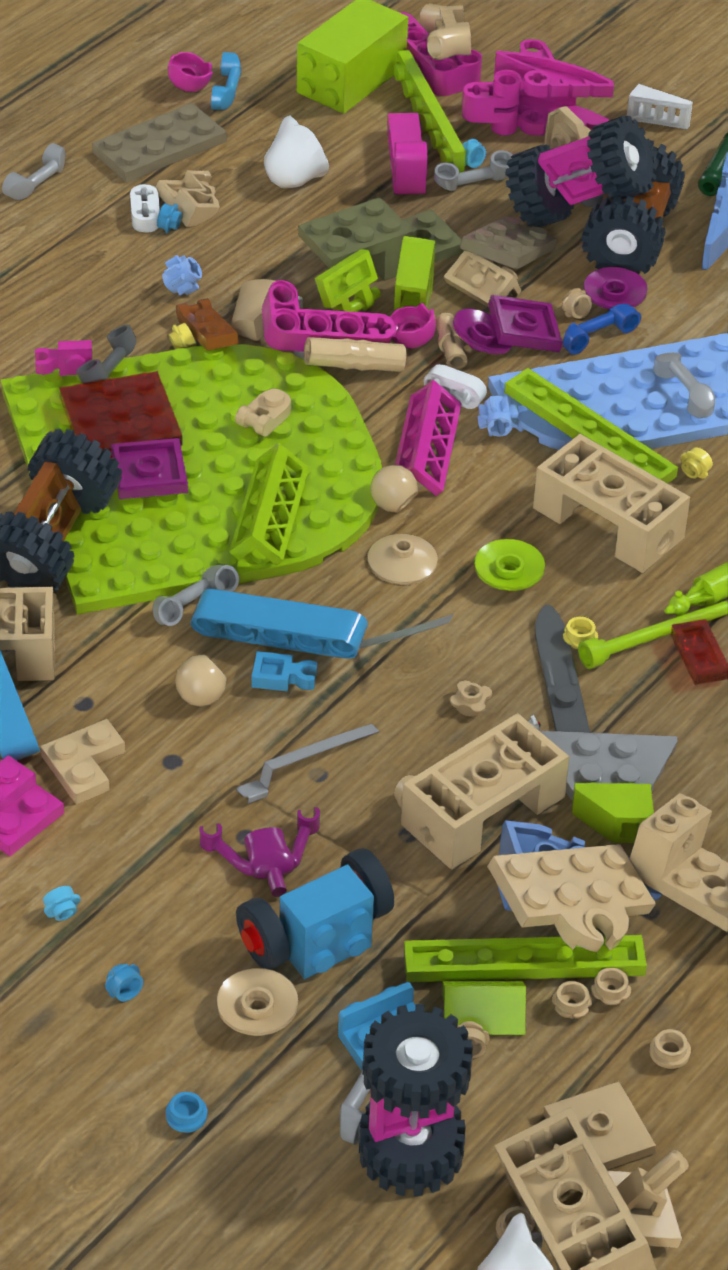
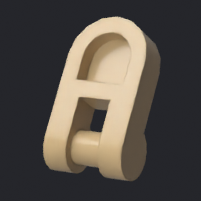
[235,389,291,437]

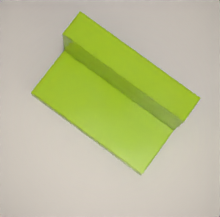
[442,981,526,1035]

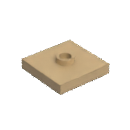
[543,1082,656,1170]

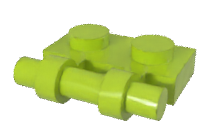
[314,249,381,312]

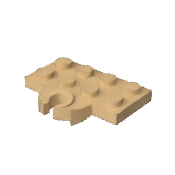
[487,844,656,952]

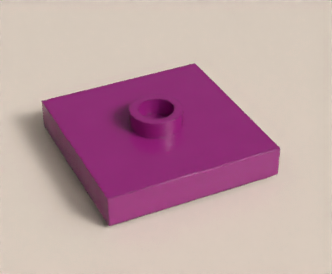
[488,295,563,352]
[111,438,188,499]

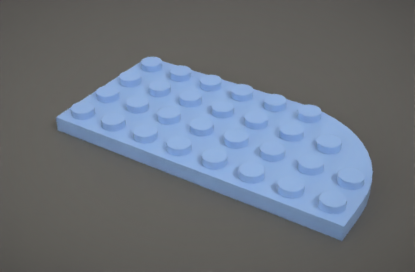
[488,333,728,450]

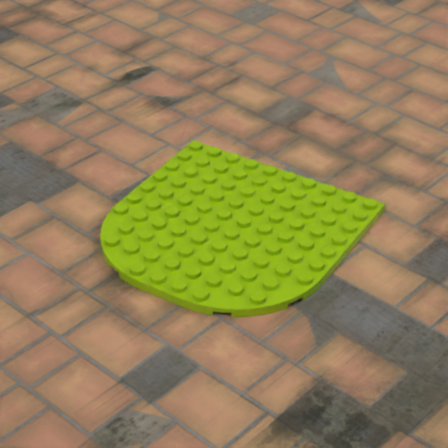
[1,344,382,615]

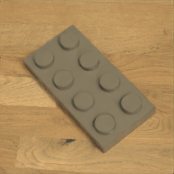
[92,103,227,183]

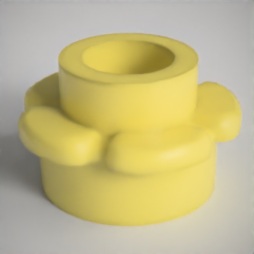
[168,323,197,350]
[681,447,713,479]
[563,617,598,649]

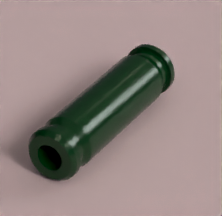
[698,132,728,196]

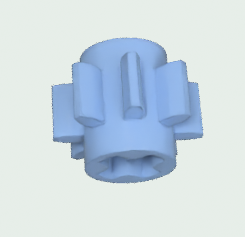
[162,255,202,296]
[477,396,519,437]

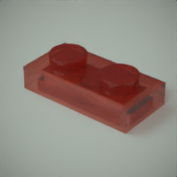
[670,619,728,685]

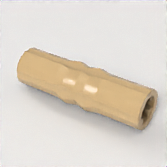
[304,337,406,372]

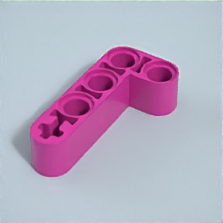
[399,12,482,96]
[387,113,427,195]
[262,280,396,352]

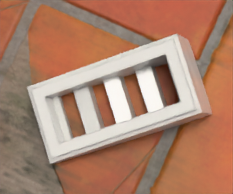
[627,84,693,129]

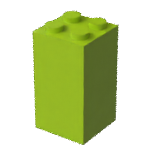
[297,0,408,114]

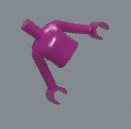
[199,807,320,897]

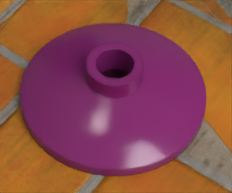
[583,267,648,309]
[453,309,512,355]

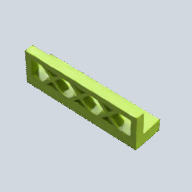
[229,443,310,565]

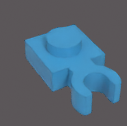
[251,651,317,691]

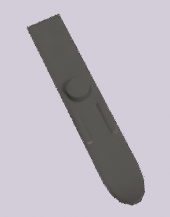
[535,605,590,733]

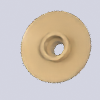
[368,534,438,585]
[217,968,298,1036]

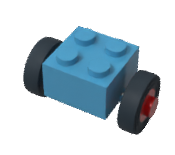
[236,848,394,979]

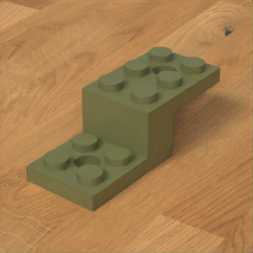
[298,197,464,281]

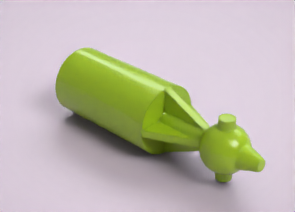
[664,561,728,617]

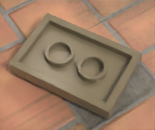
[460,217,557,269]

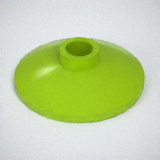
[474,539,545,591]

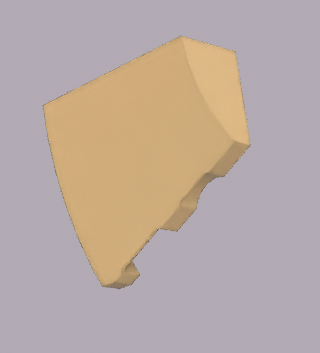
[155,170,220,227]
[231,279,280,341]

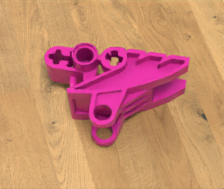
[461,39,614,136]

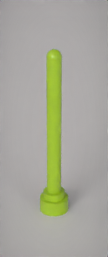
[578,601,728,669]

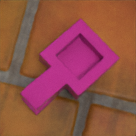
[35,340,92,376]

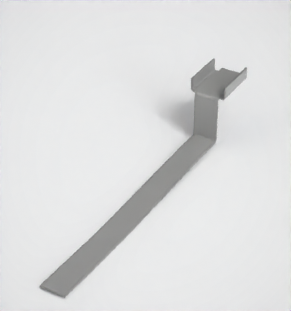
[359,614,454,649]
[236,724,380,803]

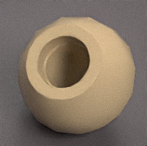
[370,465,418,513]
[175,655,227,707]

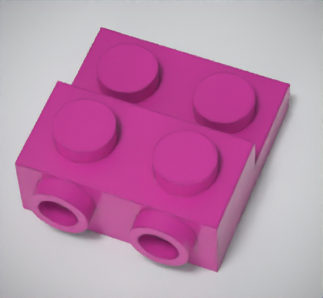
[0,755,64,856]

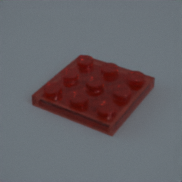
[59,371,183,458]

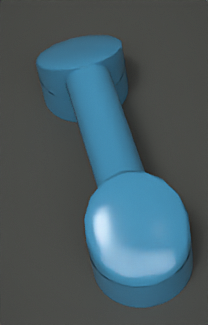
[211,52,241,110]

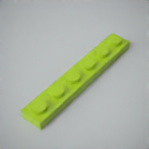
[393,50,466,173]
[504,368,678,484]
[404,935,647,982]

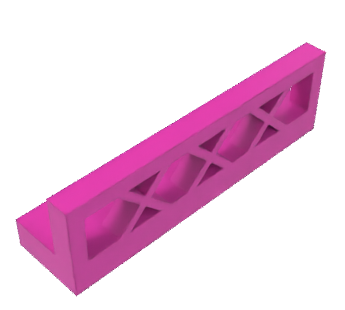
[395,380,462,496]

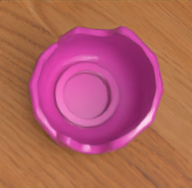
[167,52,213,93]
[390,303,436,349]

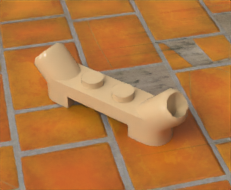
[420,3,471,61]

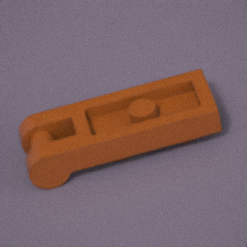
[176,298,238,351]

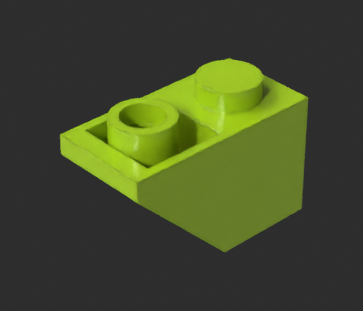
[394,236,435,310]
[572,783,654,843]

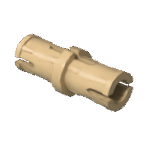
[435,312,467,370]

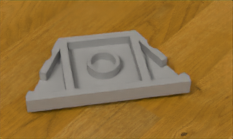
[540,731,678,800]

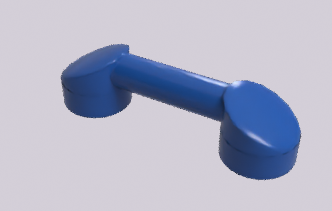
[563,304,641,355]

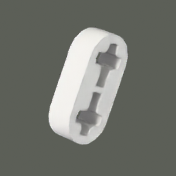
[130,184,160,233]
[423,364,487,409]

